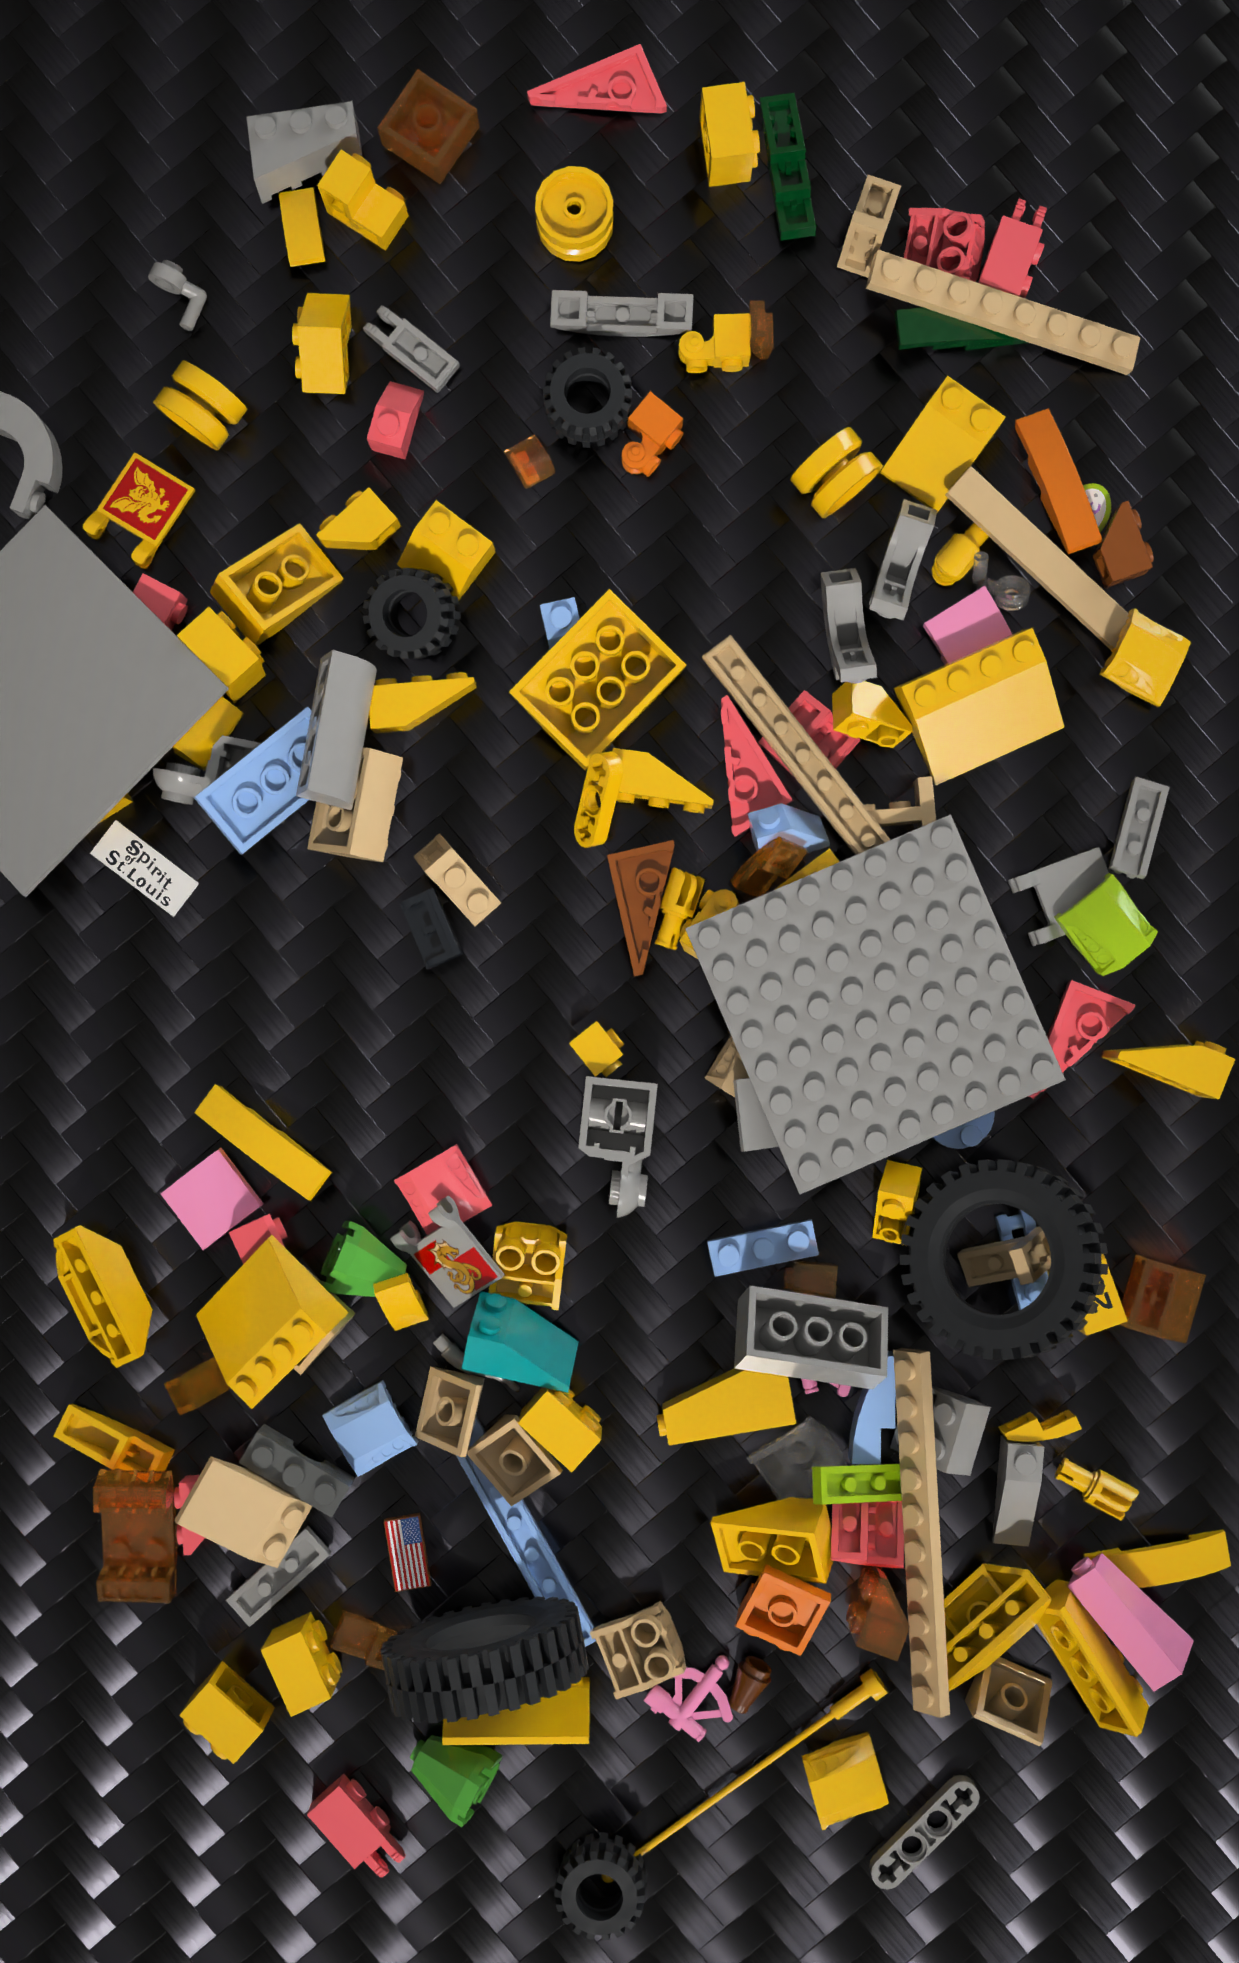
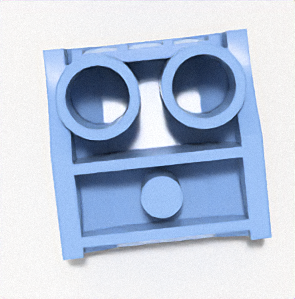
[322,1380,419,1476]

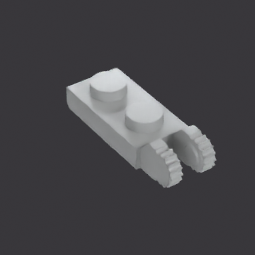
[363,305,460,393]

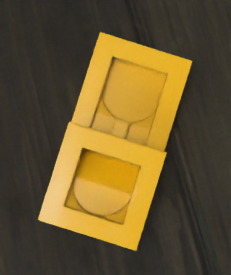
[279,187,325,267]
[373,1273,429,1330]
[999,1410,1082,1442]

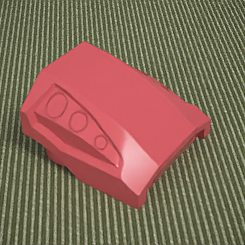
[904,208,985,282]
[394,1144,493,1235]

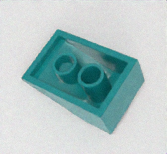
[462,1291,579,1393]

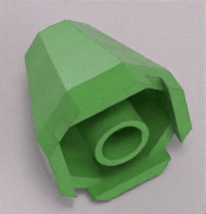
[319,1221,410,1297]
[410,1735,503,1827]

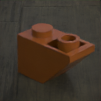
[1093,501,1154,589]

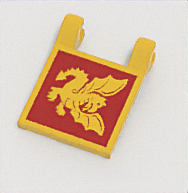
[83,452,195,569]

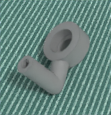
[148,260,207,331]

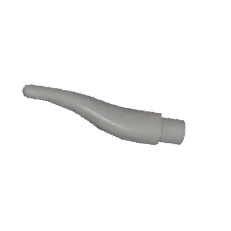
[433,1334,520,1393]

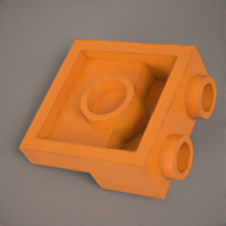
[735,1564,831,1656]

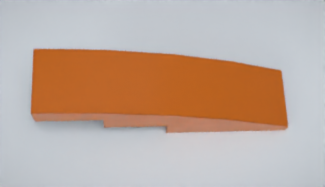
[1015,408,1102,554]

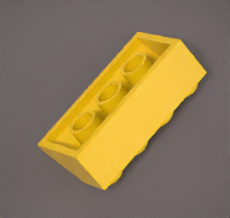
[1037,1580,1149,1737]
[442,1677,590,1745]

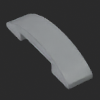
[550,290,694,337]

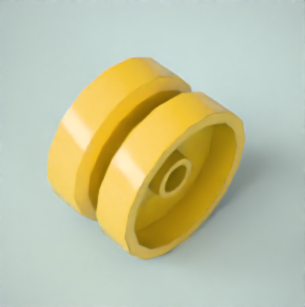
[535,166,613,262]
[153,360,247,450]
[791,427,883,518]

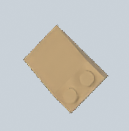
[174,1456,312,1568]

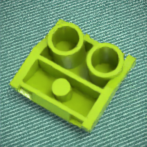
[1054,873,1158,976]

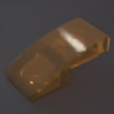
[748,300,774,359]
[730,836,808,898]
[330,1610,397,1670]

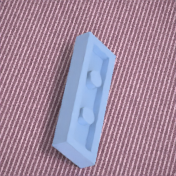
[707,1219,819,1277]

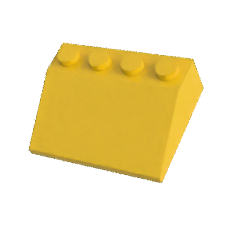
[509,589,686,771]
[893,628,1064,785]
[196,1235,349,1409]

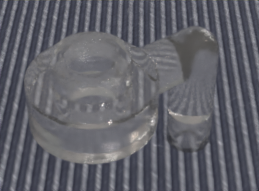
[972,551,1030,611]

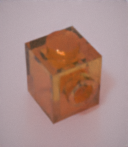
[784,1260,838,1299]
[164,1357,230,1415]

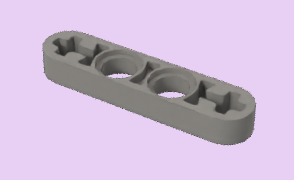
[869,1775,980,1890]

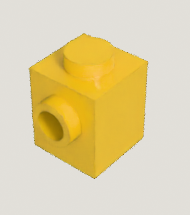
[569,1021,624,1078]

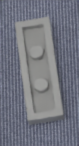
[226,1526,331,1627]

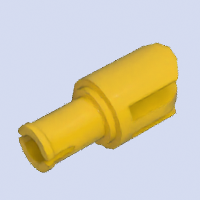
[931,522,989,586]
[655,867,705,950]
[1054,1458,1139,1521]

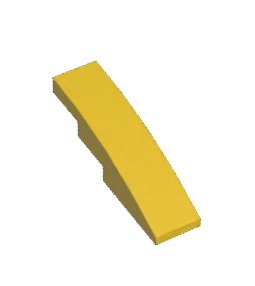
[194,1084,332,1201]

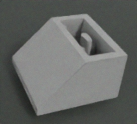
[890,1386,991,1476]

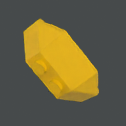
[53,1225,153,1368]
[944,1564,1052,1691]

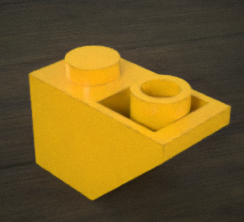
[316,487,401,550]
[832,681,913,748]
[872,1160,922,1246]

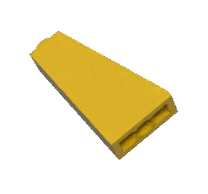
[657,1368,796,1445]

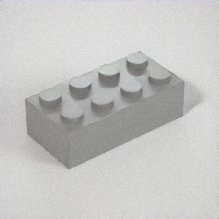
[734,1285,888,1389]

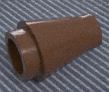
[728,1656,772,1714]

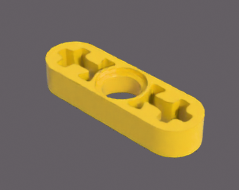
[574,751,623,848]

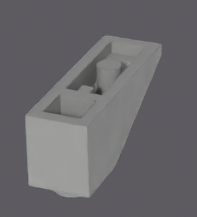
[992,1435,1044,1546]

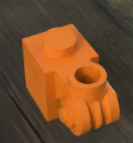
[622,391,684,477]

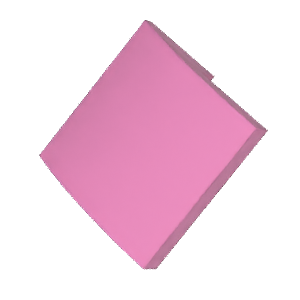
[923,586,1012,665]
[161,1148,264,1250]

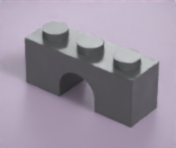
[239,1424,355,1518]

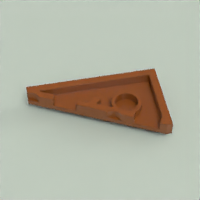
[607,840,675,977]

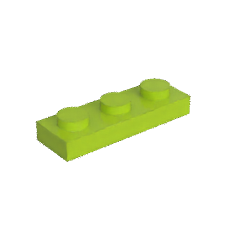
[812,1463,902,1505]

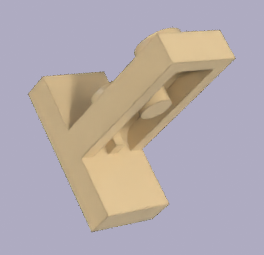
[837,175,901,278]
[864,776,936,828]
[413,833,501,926]
[957,1226,1051,1287]

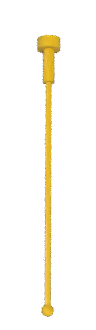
[601,1668,888,1883]

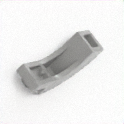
[0,391,63,520]
[869,499,937,620]
[820,568,877,684]

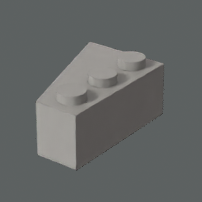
[247,101,362,204]

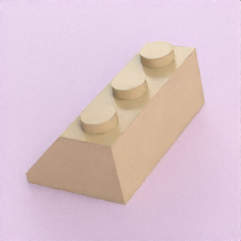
[307,748,403,862]

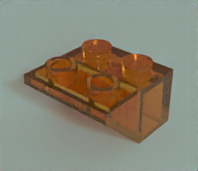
[1121,1254,1206,1343]
[846,1566,910,1661]

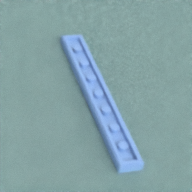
[456,1416,596,1647]

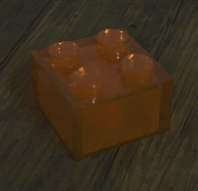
[377,69,480,184]

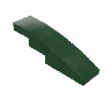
[760,93,816,240]
[895,307,1029,350]

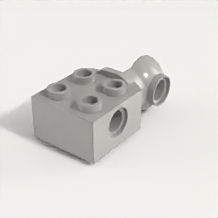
[153,735,285,824]
[578,1076,658,1218]

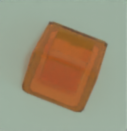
[504,434,555,489]

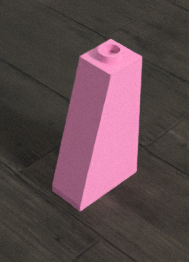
[1067,1553,1193,1691]

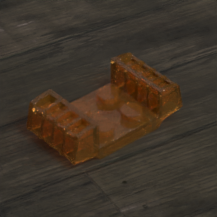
[93,1469,177,1603]

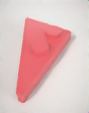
[527,44,667,114]
[721,695,794,837]
[1027,980,1135,1099]

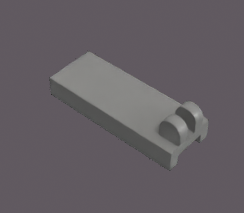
[1108,777,1170,879]

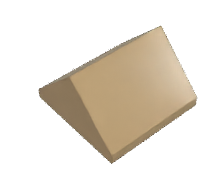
[415,1367,485,1457]
[467,1414,563,1506]
[965,1657,1053,1746]

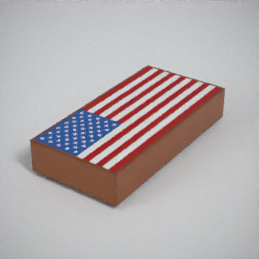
[384,1513,431,1592]

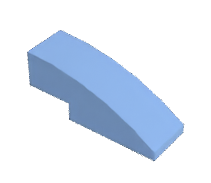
[848,1351,896,1465]

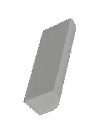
[296,650,377,810]

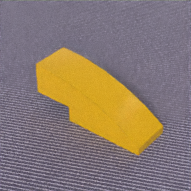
[54,1403,175,1485]

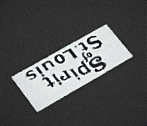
[90,820,199,917]

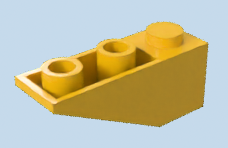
[369,672,477,733]
[613,748,714,813]

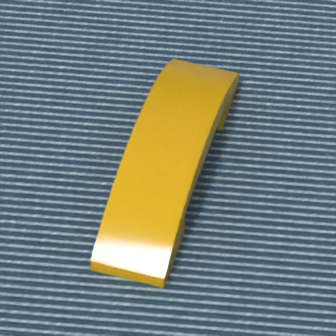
[1083,1529,1231,1588]

